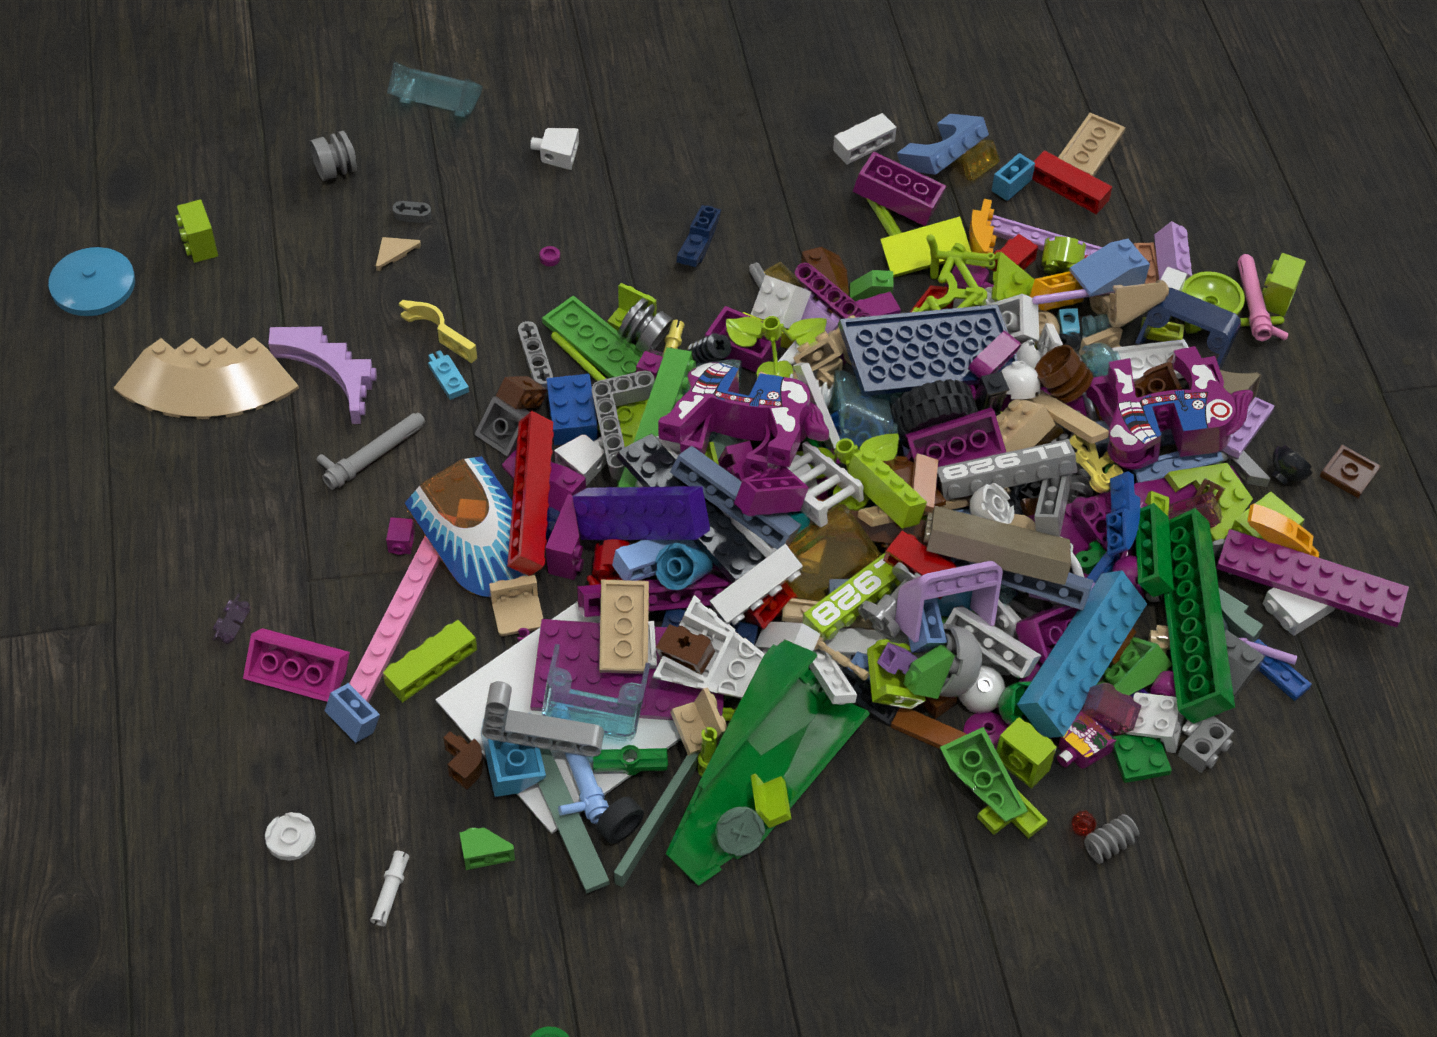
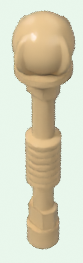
[814,636,869,680]

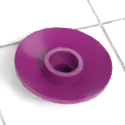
[963,712,1009,750]

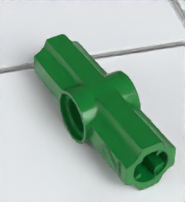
[593,745,668,775]

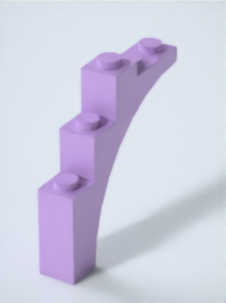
[268,327,377,424]

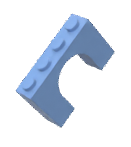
[897,114,989,175]

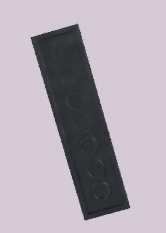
[616,433,766,584]

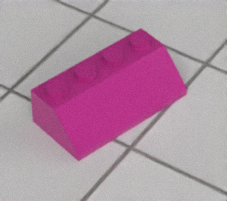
[243,628,350,702]

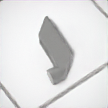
[1220,451,1270,487]

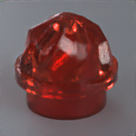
[1072,810,1096,836]

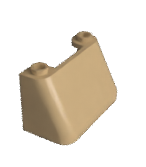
[1089,277,1169,327]

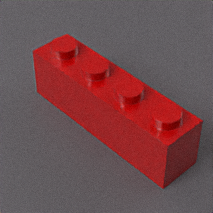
[1032,150,1112,214]

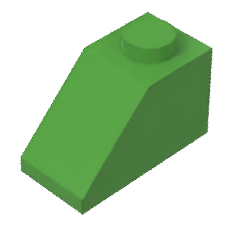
[850,270,893,302]
[903,645,955,699]
[459,828,515,870]

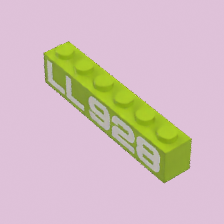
[802,553,901,642]

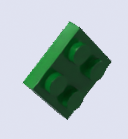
[1113,734,1172,783]

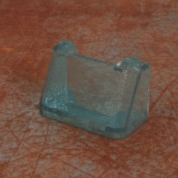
[833,370,897,445]

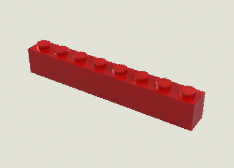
[507,411,554,576]

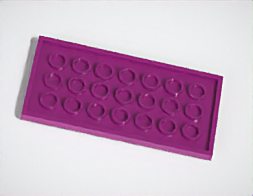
[530,619,724,721]

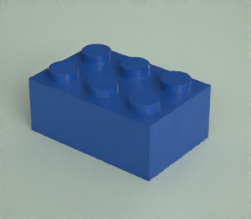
[546,374,598,446]

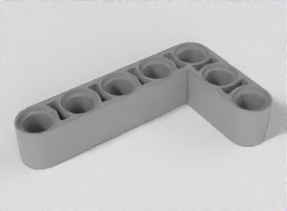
[592,371,655,480]
[482,681,604,757]

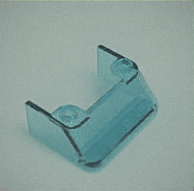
[387,62,483,117]
[542,644,651,742]

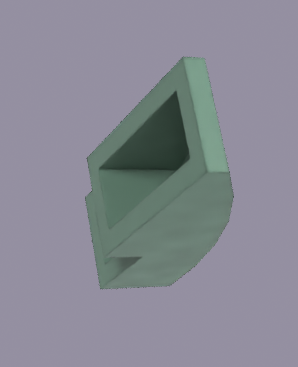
[1219,588,1263,642]

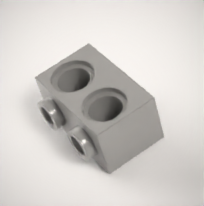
[1178,716,1234,773]

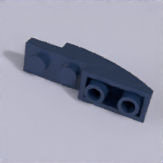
[676,205,721,267]

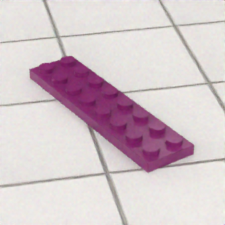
[1216,529,1409,628]

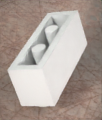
[833,113,896,164]
[755,622,820,654]

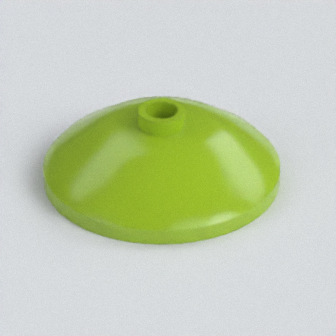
[1181,272,1245,315]

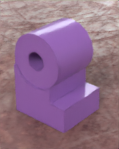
[877,642,918,675]

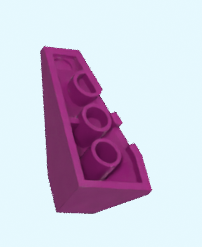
[502,450,586,521]

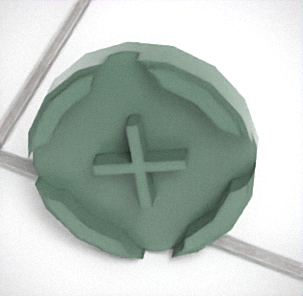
[715,807,765,856]

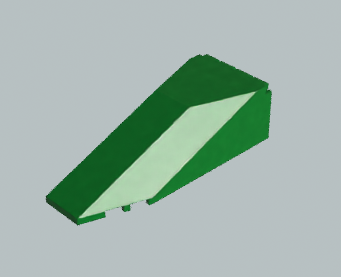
[666,639,870,886]

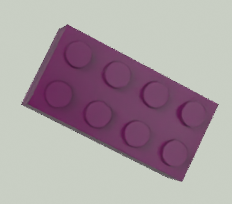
[853,151,946,226]

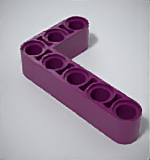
[795,263,871,365]

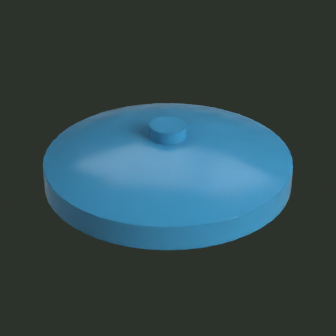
[49,247,135,316]

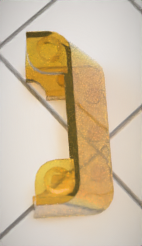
[786,504,882,601]

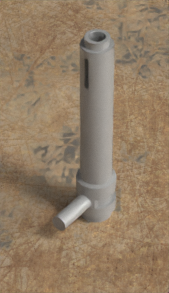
[317,413,425,490]

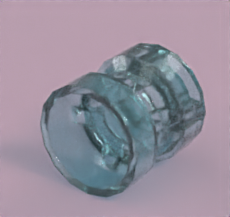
[1082,314,1110,337]

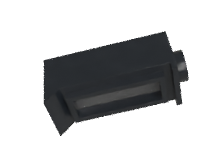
[974,371,1010,416]

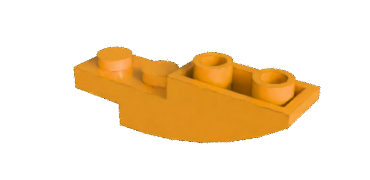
[969,199,996,268]
[1247,504,1319,558]

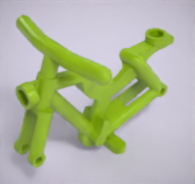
[912,234,995,312]

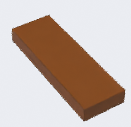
[891,707,967,749]

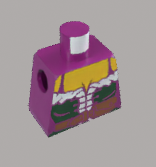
[1057,710,1117,769]

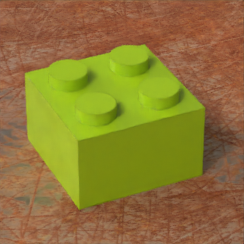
[175,199,218,263]
[1262,253,1306,317]
[996,717,1056,789]

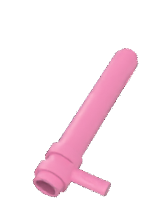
[1237,254,1288,341]

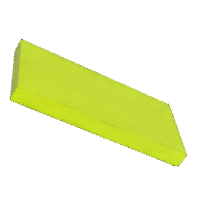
[881,217,971,278]

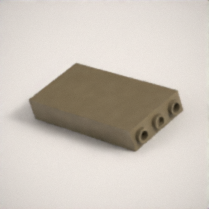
[923,506,1071,585]

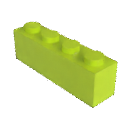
[847,450,927,529]
[383,620,477,703]

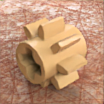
[1148,625,1171,654]

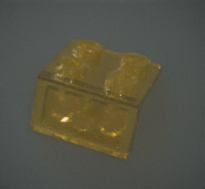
[954,139,1000,181]

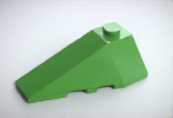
[1083,637,1172,713]
[940,727,1028,822]

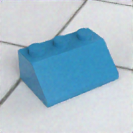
[481,719,546,797]

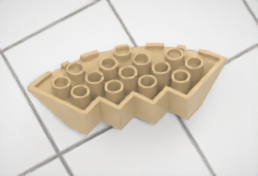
[114,337,299,419]

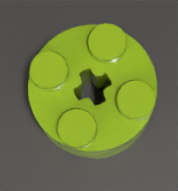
[1041,236,1086,274]

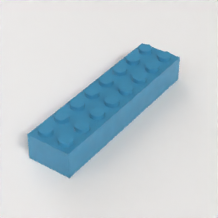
[1017,570,1147,738]

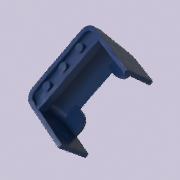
[1135,288,1241,370]

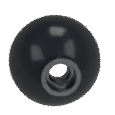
[1271,445,1313,485]

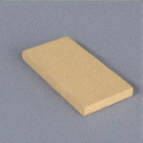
[1058,113,1125,177]
[599,580,649,674]

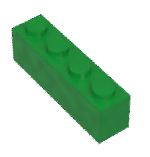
[1136,503,1173,597]

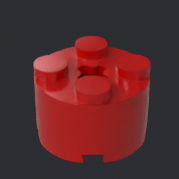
[592,539,630,583]

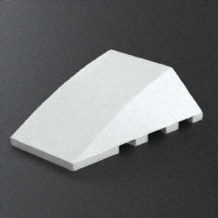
[652,595,764,699]

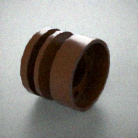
[1035,345,1093,404]

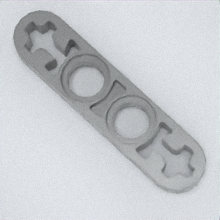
[518,321,553,389]

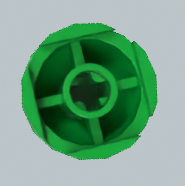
[998,682,1035,728]

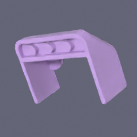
[895,561,1003,643]

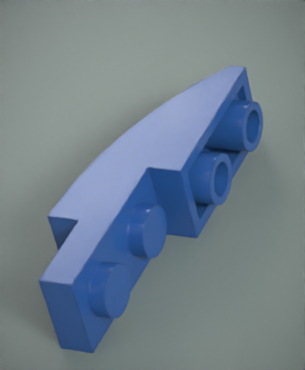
[1106,471,1140,557]

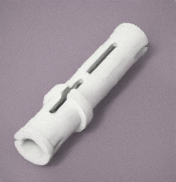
[370,851,409,926]

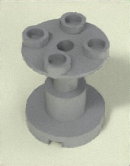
[858,562,921,639]

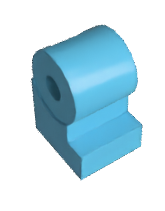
[1056,308,1080,335]

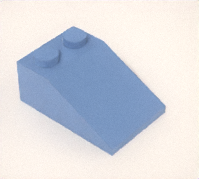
[1069,239,1150,297]

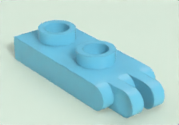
[428,350,469,400]

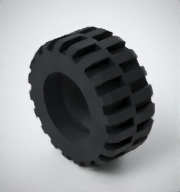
[890,379,978,449]

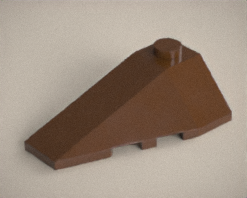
[801,247,851,315]
[1095,361,1183,421]

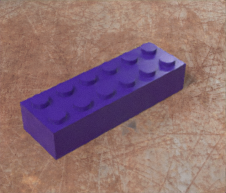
[572,486,710,540]

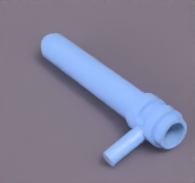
[550,705,609,824]

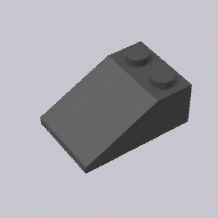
[1217,630,1265,716]

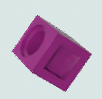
[386,518,415,555]

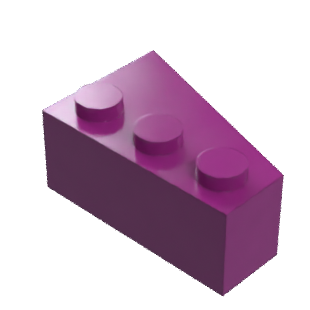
[734,465,809,516]

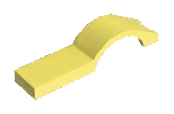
[399,300,477,363]

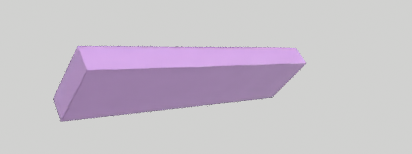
[1221,397,1275,458]

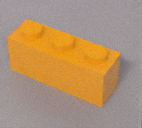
[1030,271,1084,311]

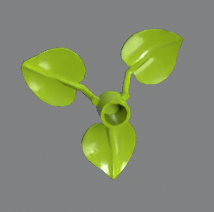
[726,316,827,378]
[796,434,899,511]

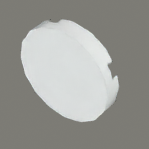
[265,812,316,861]

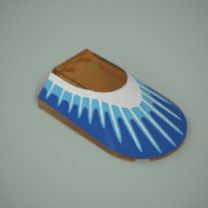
[405,456,534,599]

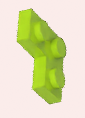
[977,790,1048,839]

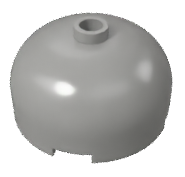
[925,624,982,697]

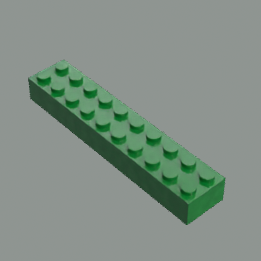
[1164,508,1235,724]

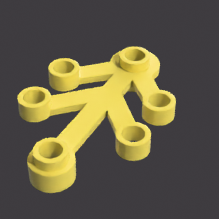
[1069,434,1123,493]

